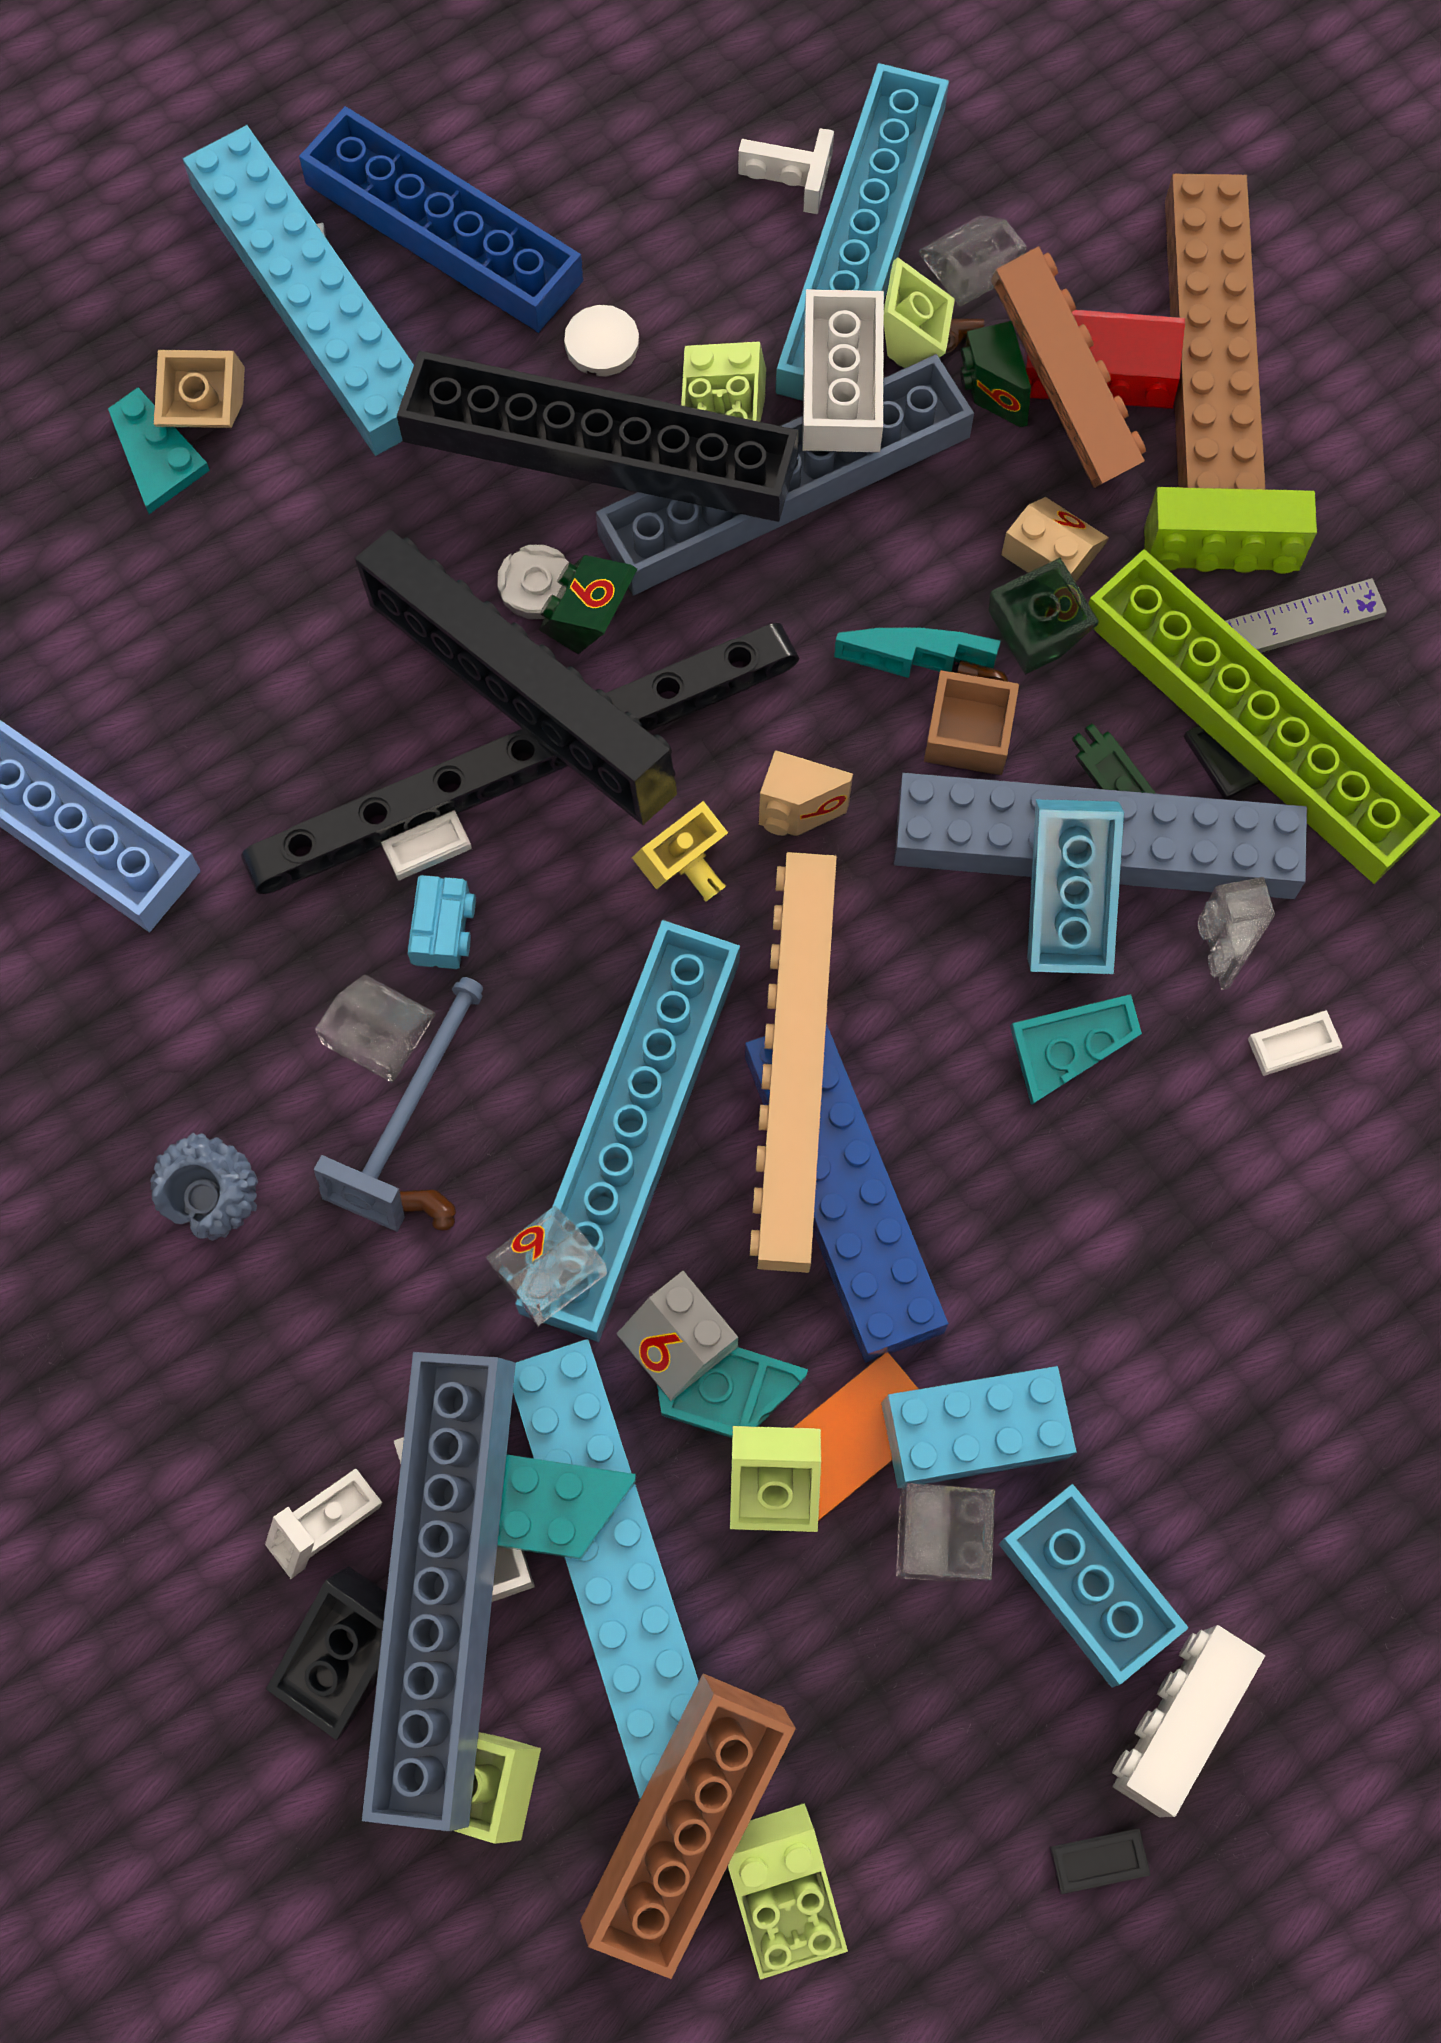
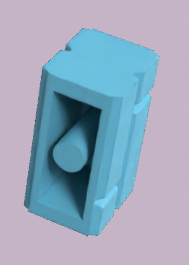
[407,875,476,969]

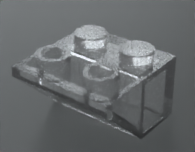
[919,215,1027,307]
[1198,877,1275,990]
[315,974,435,1083]
[896,1483,995,1581]

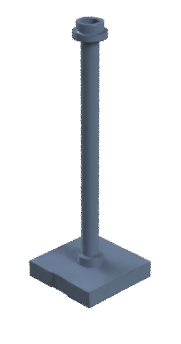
[314,977,483,1232]

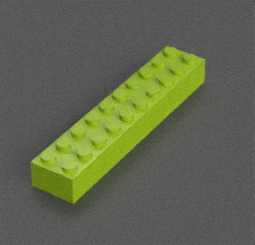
[1083,549,1441,884]

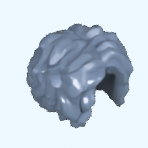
[150,1133,258,1241]

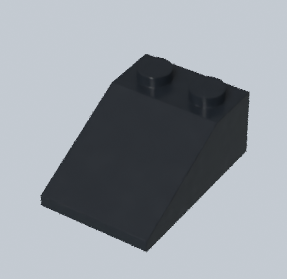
[266,1566,387,1740]

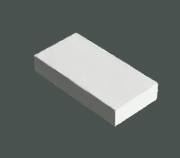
[381,810,472,881]
[1248,1010,1343,1076]

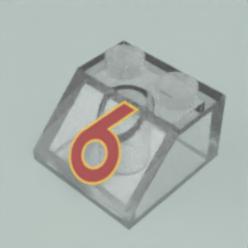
[486,1206,607,1326]

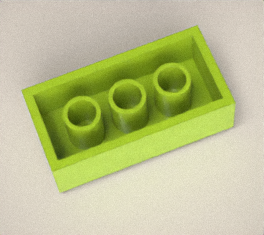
[1144,487,1317,574]

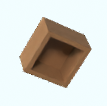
[924,670,1019,775]

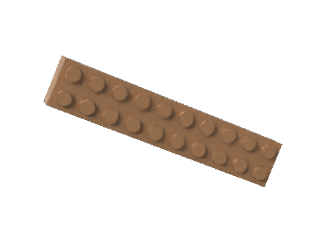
[1165,174,1265,490]

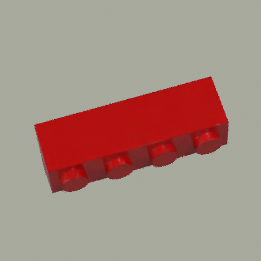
[1023,310,1185,409]

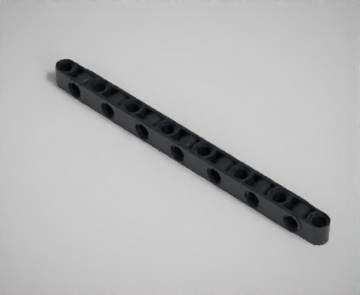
[241,623,799,894]

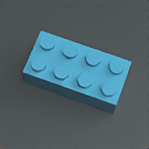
[1027,799,1124,974]
[881,1366,1077,1488]
[999,1484,1189,1688]

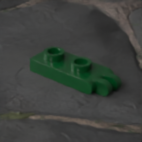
[1072,723,1156,794]

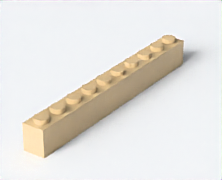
[750,852,837,1273]

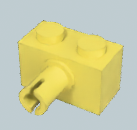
[632,801,728,902]

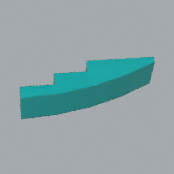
[834,628,1000,678]

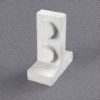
[738,128,834,214]
[265,1469,382,1579]

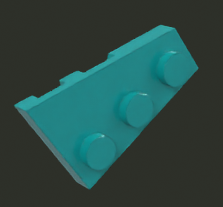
[108,387,210,514]
[1010,994,1142,1105]

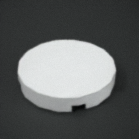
[564,305,639,377]
[498,545,569,619]

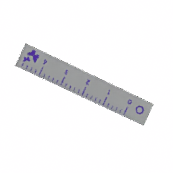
[1225,578,1387,653]

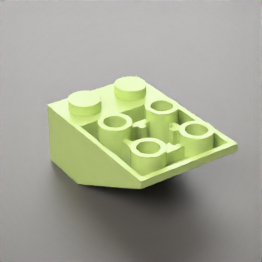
[681,342,766,422]
[728,1803,848,1980]

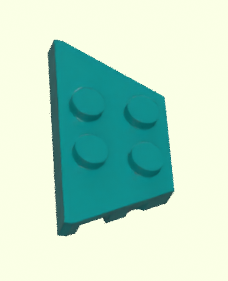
[657,1347,808,1438]
[497,1455,636,1559]

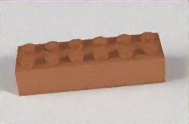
[991,246,1146,488]
[580,1674,796,1979]

